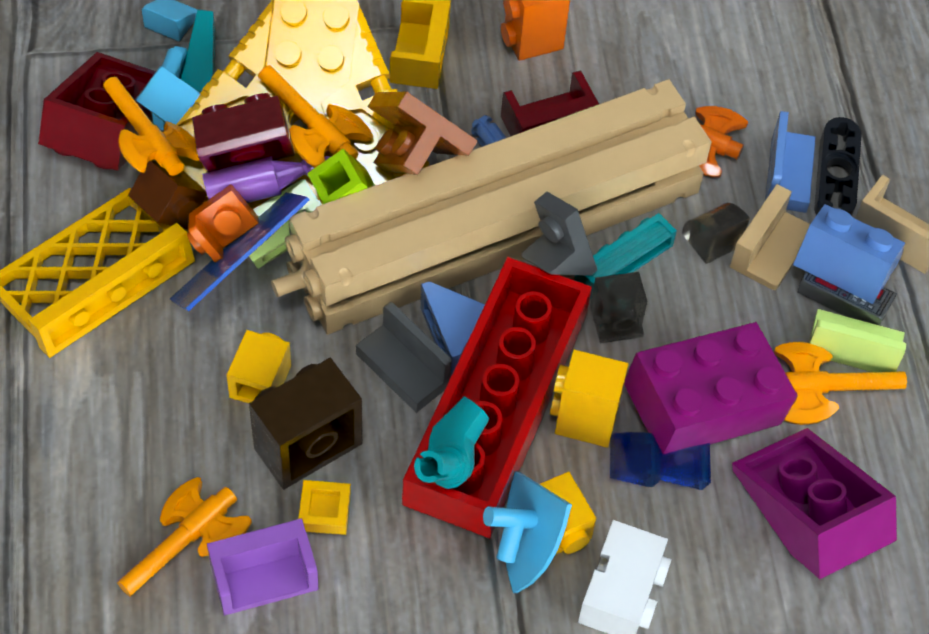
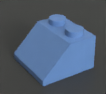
[793,204,905,304]

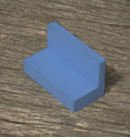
[765,111,816,213]

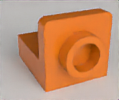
[187,184,259,263]

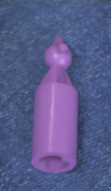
[203,156,331,203]

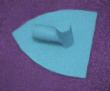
[483,471,572,593]

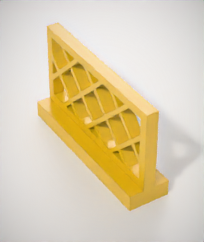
[0,188,195,358]

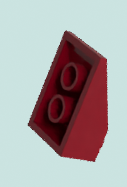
[38,52,156,171]

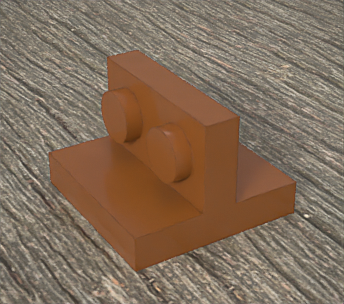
[367,91,478,175]

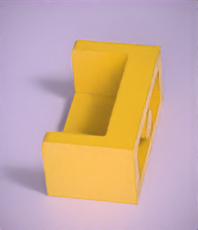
[389,0,451,89]

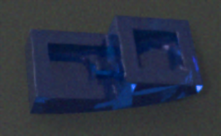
[610,432,711,490]

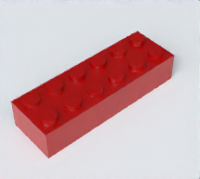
[402,257,592,539]

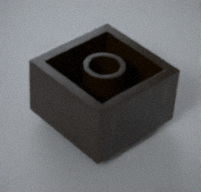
[249,357,362,490]

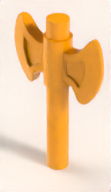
[258,65,373,168]
[103,77,200,176]
[774,342,907,425]
[117,477,252,596]

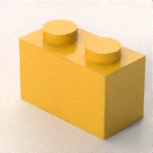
[550,349,629,448]

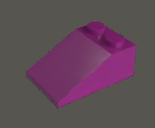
[732,428,897,579]

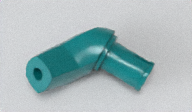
[414,396,489,489]

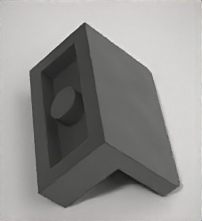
[356,302,452,413]

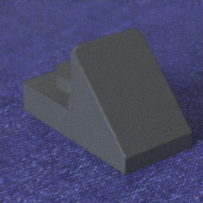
[521,191,597,276]

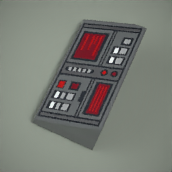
[798,272,897,326]

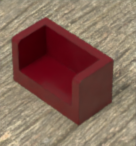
[501,70,599,136]

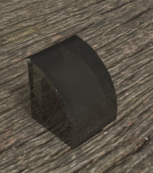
[682,202,750,264]

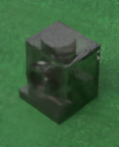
[590,272,648,344]

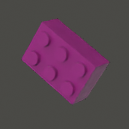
[624,322,798,458]

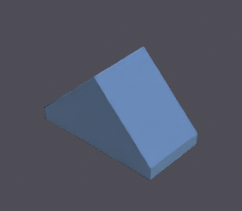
[420,282,485,376]

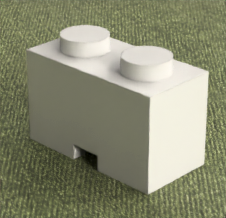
[578,520,672,634]

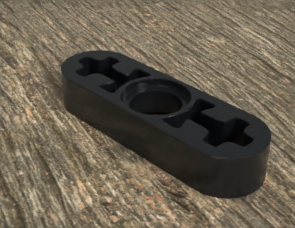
[814,117,862,216]

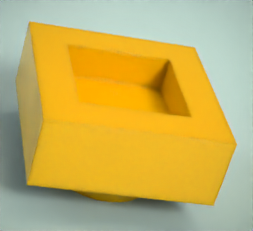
[298,480,351,535]

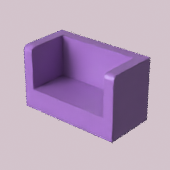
[207,518,319,616]

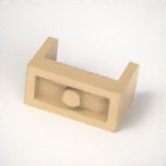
[855,175,929,274]

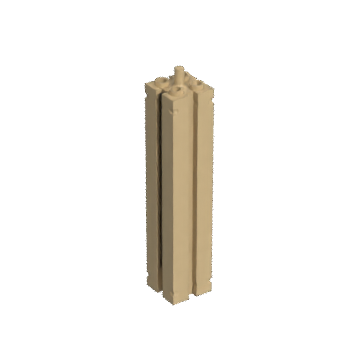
[271,79,712,335]

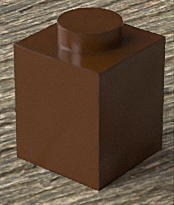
[128,160,207,230]

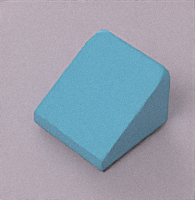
[142,0,197,41]
[135,66,200,125]

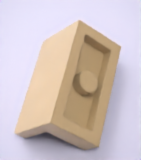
[730,184,810,290]

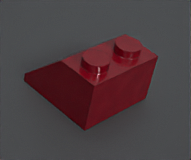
[192,93,295,172]

